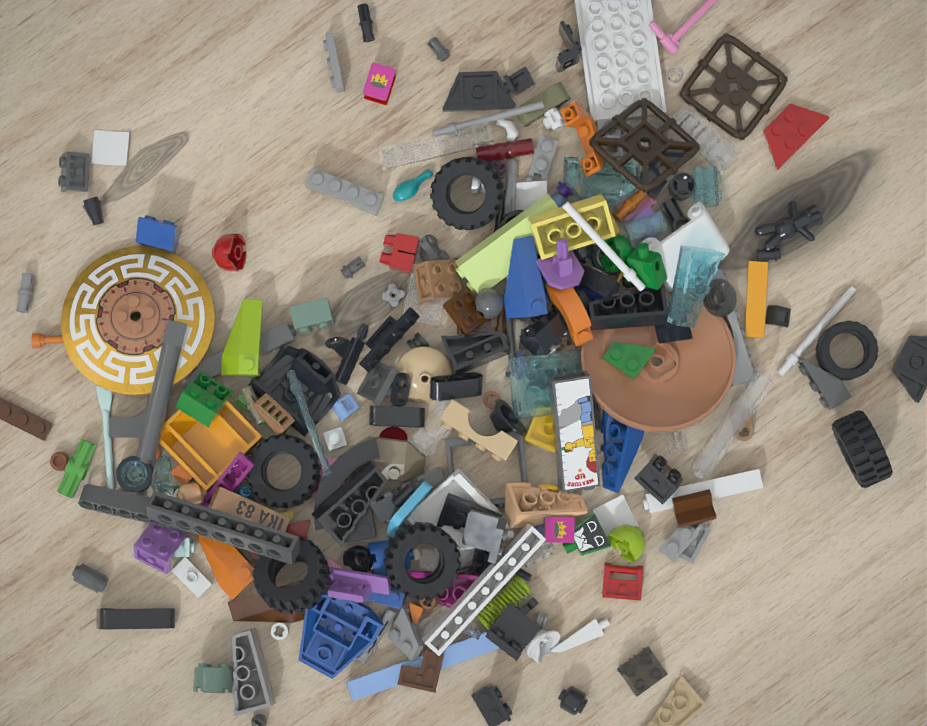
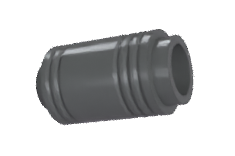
[72,563,109,593]

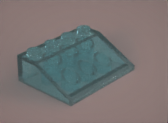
[509,350,594,420]

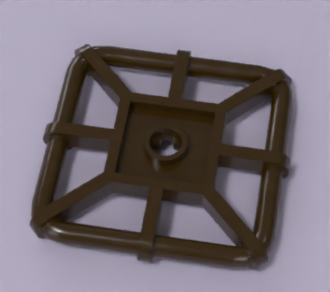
[679,33,788,141]
[589,98,700,193]

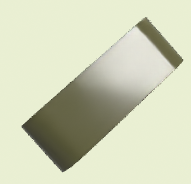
[517,82,571,127]

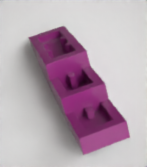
[203,451,255,508]

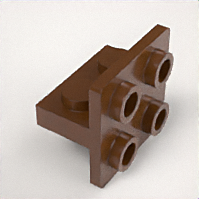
[442,287,488,335]

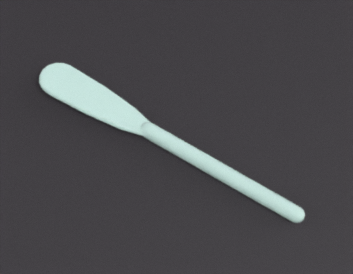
[96,385,115,490]

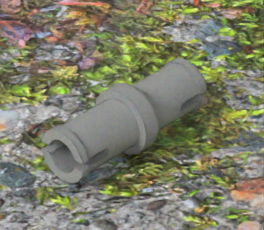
[16,273,35,313]

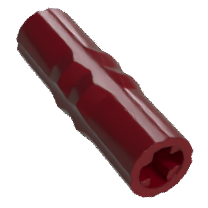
[475,138,534,162]

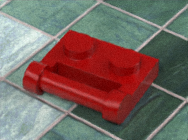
[602,562,643,601]

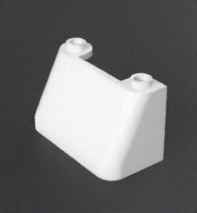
[641,202,730,292]

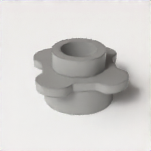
[382,284,405,307]

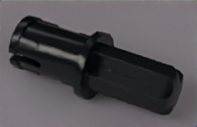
[357,3,375,42]

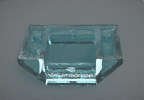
[563,156,640,206]

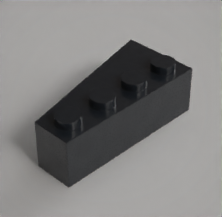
[519,289,591,356]

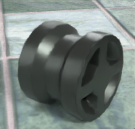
[406,332,430,349]

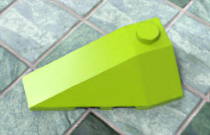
[221,299,263,376]

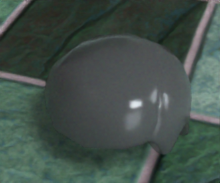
[475,288,504,319]

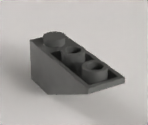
[798,359,852,410]

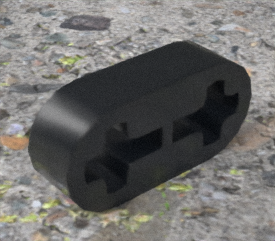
[390,372,411,407]

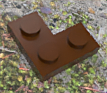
[397,650,444,693]

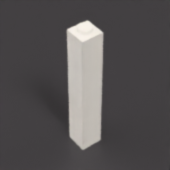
[642,469,763,513]

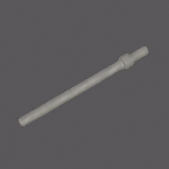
[433,101,545,137]

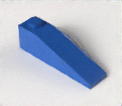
[503,236,548,318]
[600,411,645,493]

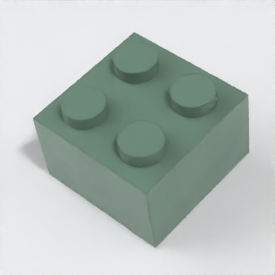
[289,297,335,335]

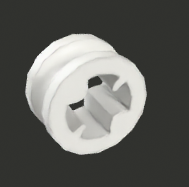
[271,622,289,640]

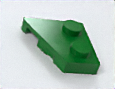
[602,342,656,380]

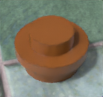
[50,452,70,471]

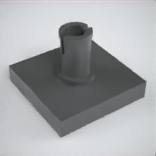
[356,362,398,405]

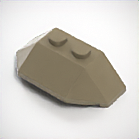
[349,436,426,482]

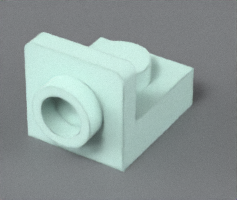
[172,537,195,557]

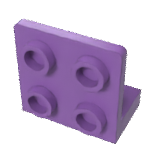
[134,524,187,574]

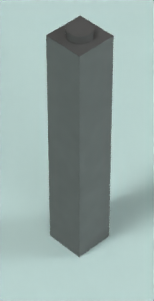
[185,322,297,385]

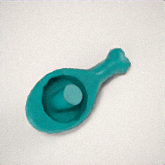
[393,169,433,202]

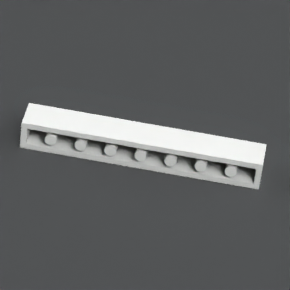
[422,523,546,656]

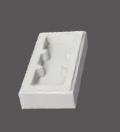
[171,557,213,598]

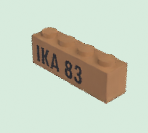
[208,487,291,532]

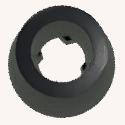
[83,196,104,226]

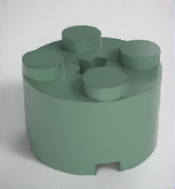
[193,663,234,693]

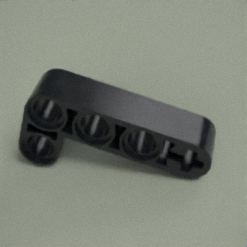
[96,608,175,630]

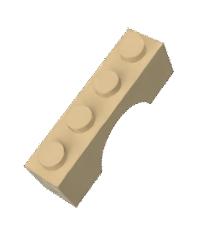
[440,399,518,462]

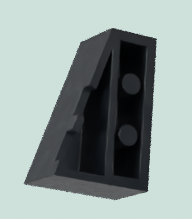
[441,331,510,374]

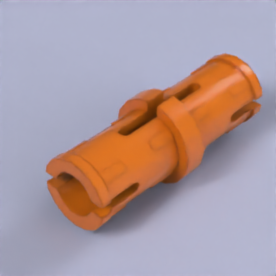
[613,189,648,222]

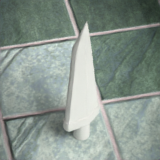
[551,618,610,652]

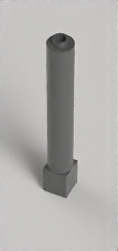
[136,319,187,464]

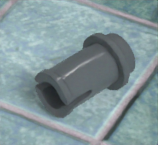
[427,37,450,62]
[341,256,366,279]

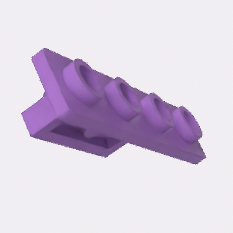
[327,567,391,603]

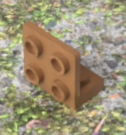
[413,259,462,303]

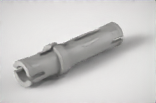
[357,608,397,664]

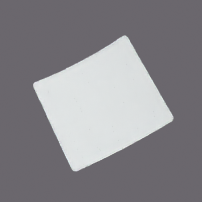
[91,130,129,166]
[593,495,639,536]

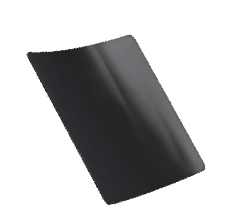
[655,307,693,344]

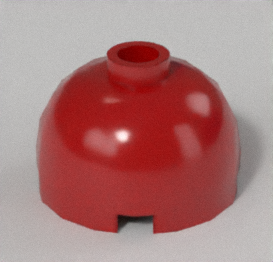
[212,234,247,272]

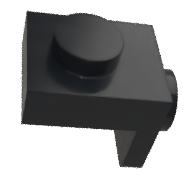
[503,67,536,96]

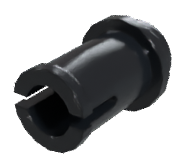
[757,247,781,262]
[391,484,415,508]

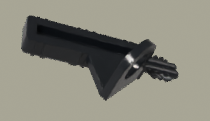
[325,324,368,385]

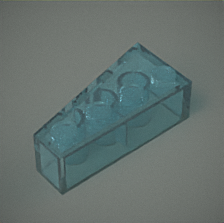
[667,245,725,328]

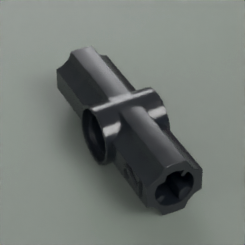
[659,197,689,232]

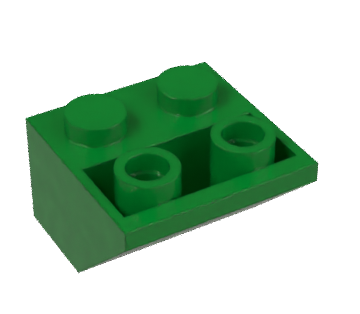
[176,371,233,428]

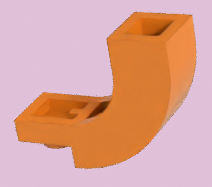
[545,284,593,347]

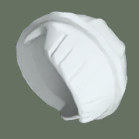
[525,629,560,664]

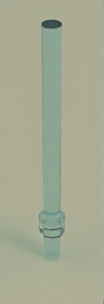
[287,370,333,477]

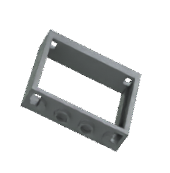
[445,432,528,508]

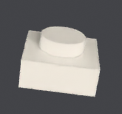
[323,427,347,451]

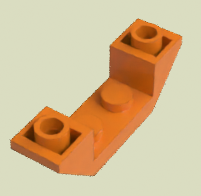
[560,101,606,178]

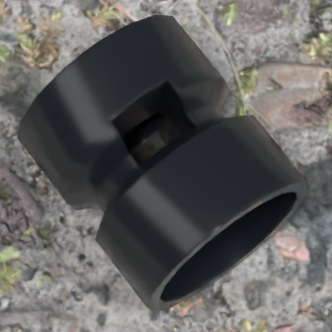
[668,172,696,201]

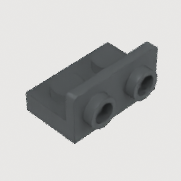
[58,151,89,192]

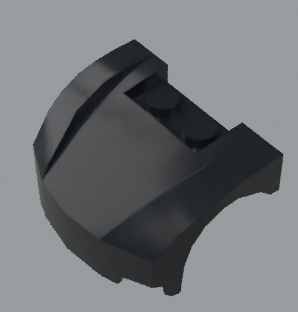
[248,344,341,437]

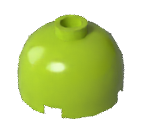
[607,524,646,563]

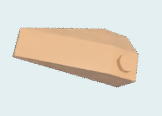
[505,482,588,529]

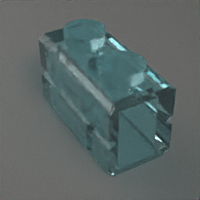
[692,166,722,207]
[623,211,668,244]

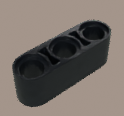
[429,372,483,401]
[369,406,425,428]

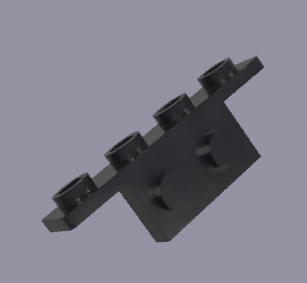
[359,307,420,373]

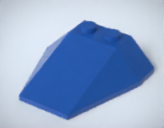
[299,588,384,679]

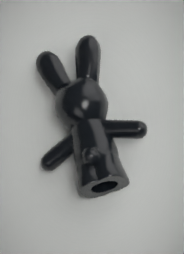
[755,201,823,252]

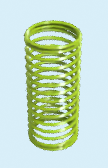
[476,575,532,630]

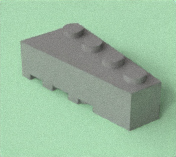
[232,628,276,716]

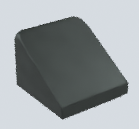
[765,305,791,328]

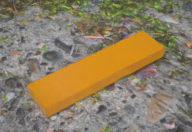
[744,261,768,339]

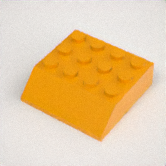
[159,401,264,491]

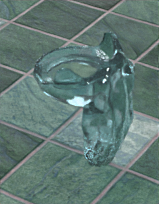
[151,455,180,495]

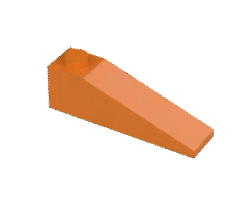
[196,534,256,600]

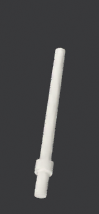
[562,201,646,291]
[777,286,857,377]

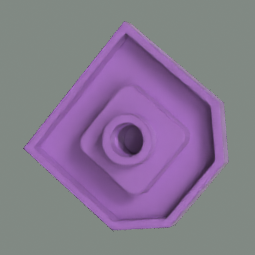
[536,238,584,290]

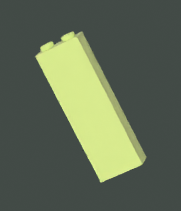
[455,193,559,293]

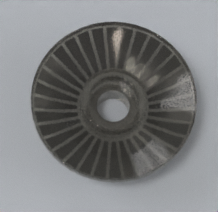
[702,279,737,317]

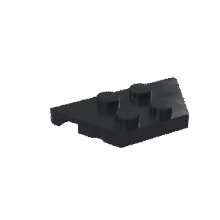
[443,71,516,112]
[891,336,927,403]

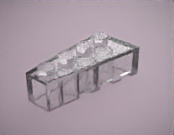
[670,103,742,175]

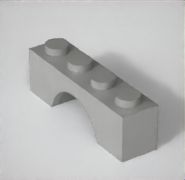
[305,168,384,216]

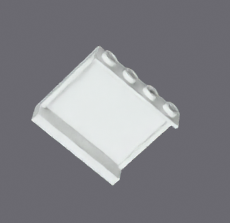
[407,468,510,569]

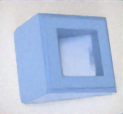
[332,392,360,421]

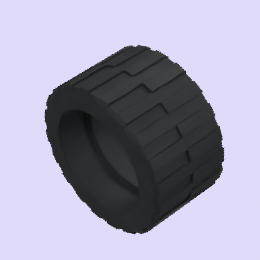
[815,321,879,380]

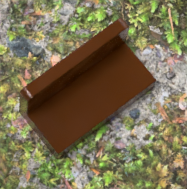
[672,489,717,527]

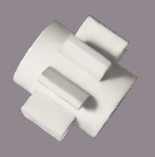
[543,107,565,131]

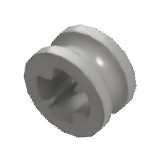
[535,611,548,630]

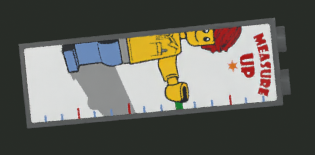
[548,370,601,493]

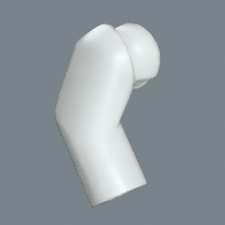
[496,118,519,141]

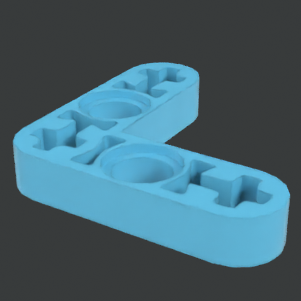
[386,481,433,539]

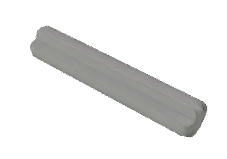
[504,160,518,215]

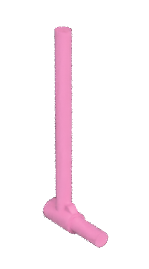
[648,0,717,55]

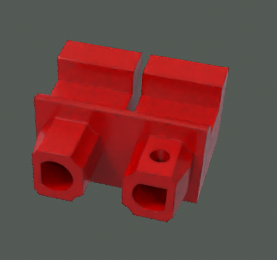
[379,233,419,274]

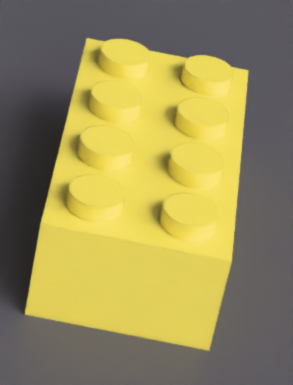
[528,194,616,260]

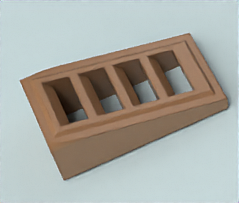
[252,393,295,435]

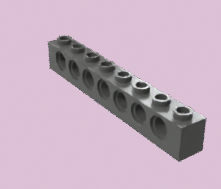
[146,491,300,565]

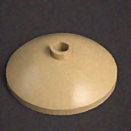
[395,346,452,403]

